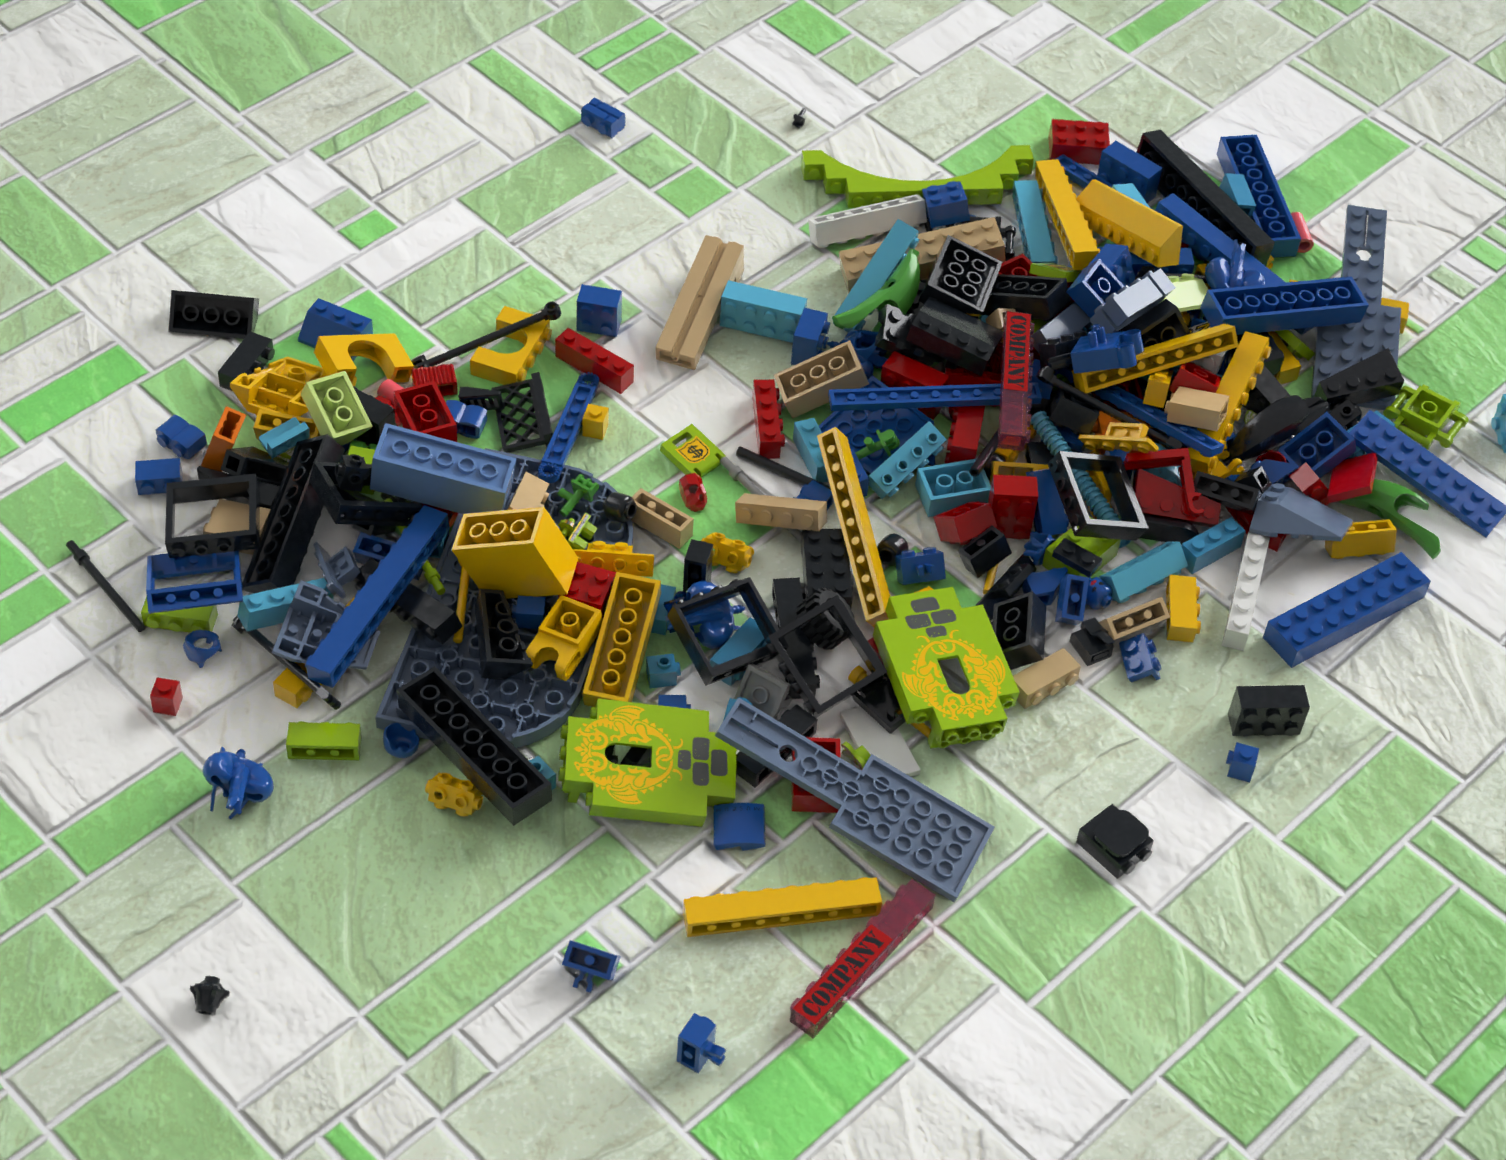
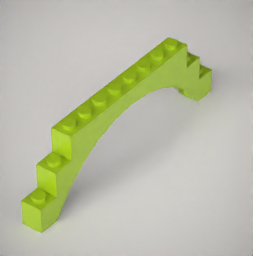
[801,145,1034,208]

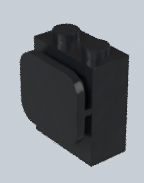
[1076,804,1154,879]

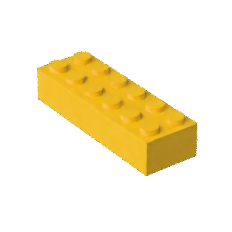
[582,572,661,707]

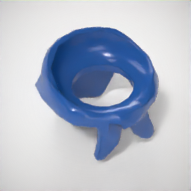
[1023,532,1055,566]
[183,630,222,668]

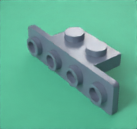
[313,541,360,599]

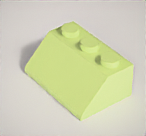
[1161,274,1208,312]
[301,371,372,445]

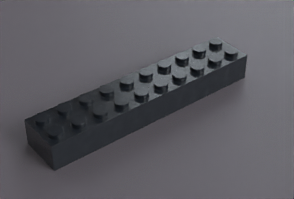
[1136,129,1275,266]

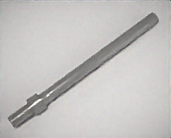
[720,457,802,543]

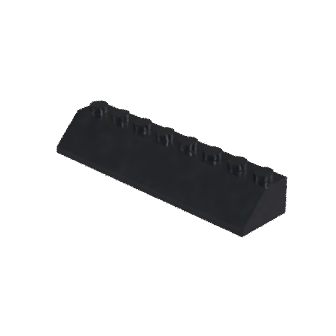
[242,434,345,593]

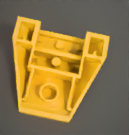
[230,357,324,417]

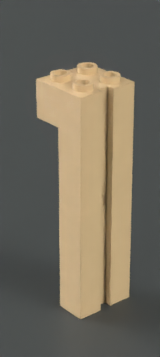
[655,235,744,370]

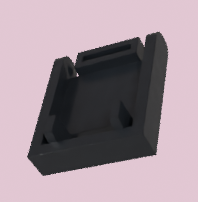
[852,673,906,734]

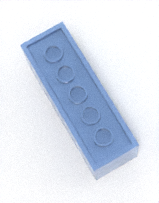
[370,423,517,514]

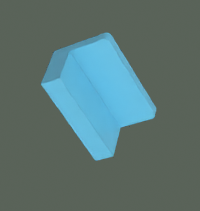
[259,417,310,459]

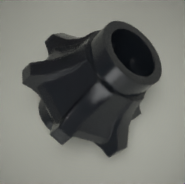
[190,976,230,1015]

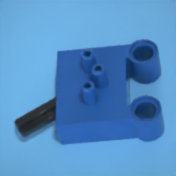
[1048,324,1144,374]

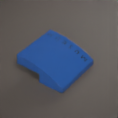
[714,803,765,851]

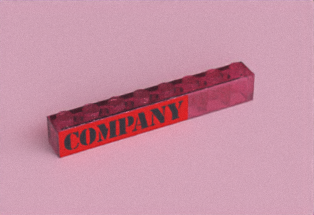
[998,311,1035,451]
[790,879,935,1039]

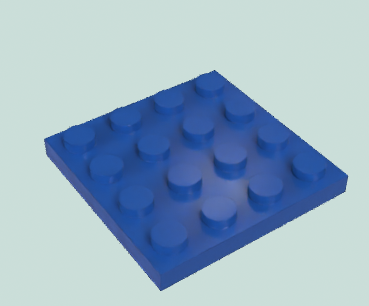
[819,376,935,476]

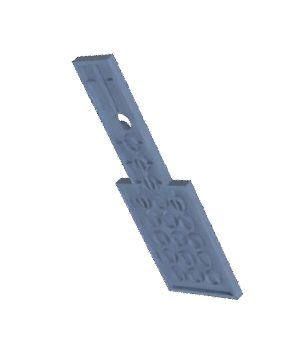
[1311,205,1401,410]
[715,697,995,902]

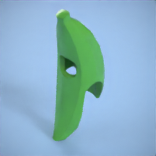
[832,249,920,332]
[1327,479,1441,559]

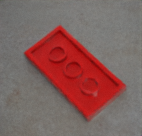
[1327,453,1378,503]

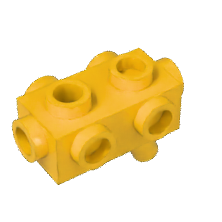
[701,532,754,573]
[425,772,483,816]

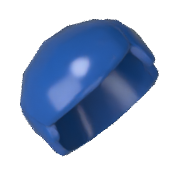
[383,723,420,758]

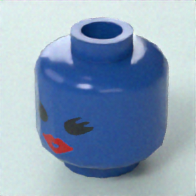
[1086,577,1113,610]

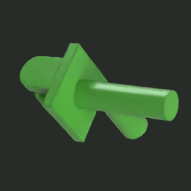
[855,429,900,460]
[558,474,599,517]

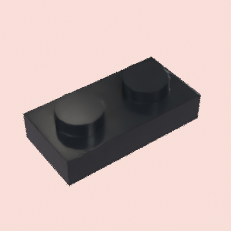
[1052,538,1102,578]

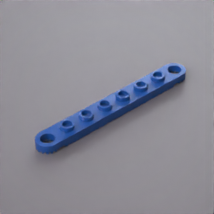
[538,372,599,483]

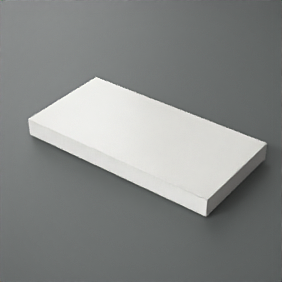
[839,706,920,777]

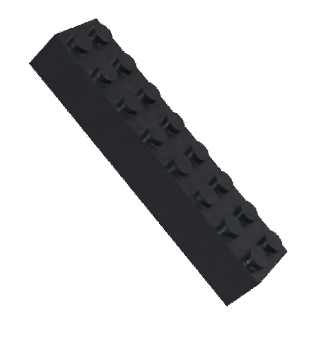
[396,666,552,826]

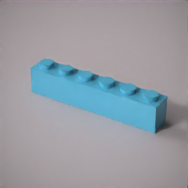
[1012,180,1058,264]
[833,219,920,332]

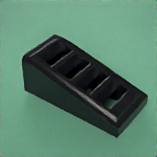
[458,387,505,410]

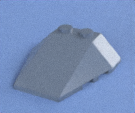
[1249,483,1353,541]
[272,580,380,670]

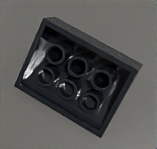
[918,235,1002,315]
[906,296,1005,376]

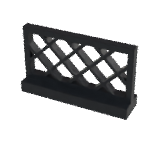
[491,372,553,453]

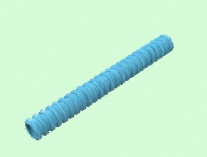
[1029,411,1131,548]

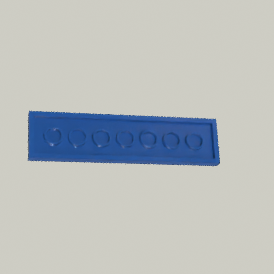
[1349,410,1506,538]

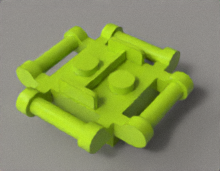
[1383,384,1469,450]

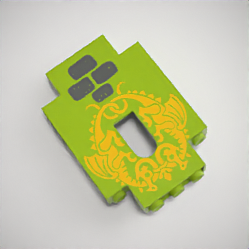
[873,587,1020,749]
[558,699,736,827]

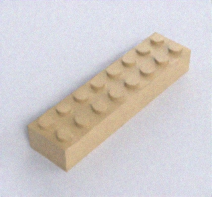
[839,217,1005,294]

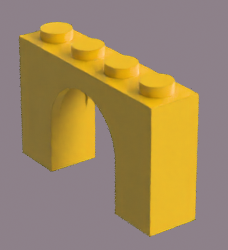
[470,306,552,385]
[314,333,414,383]

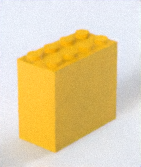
[452,507,578,599]

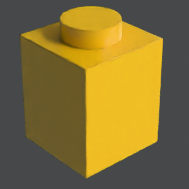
[582,404,609,440]

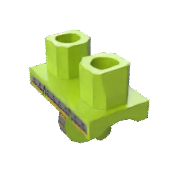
[558,512,598,550]

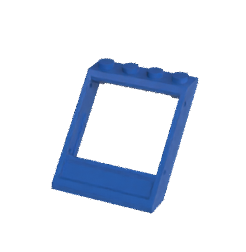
[146,551,243,614]

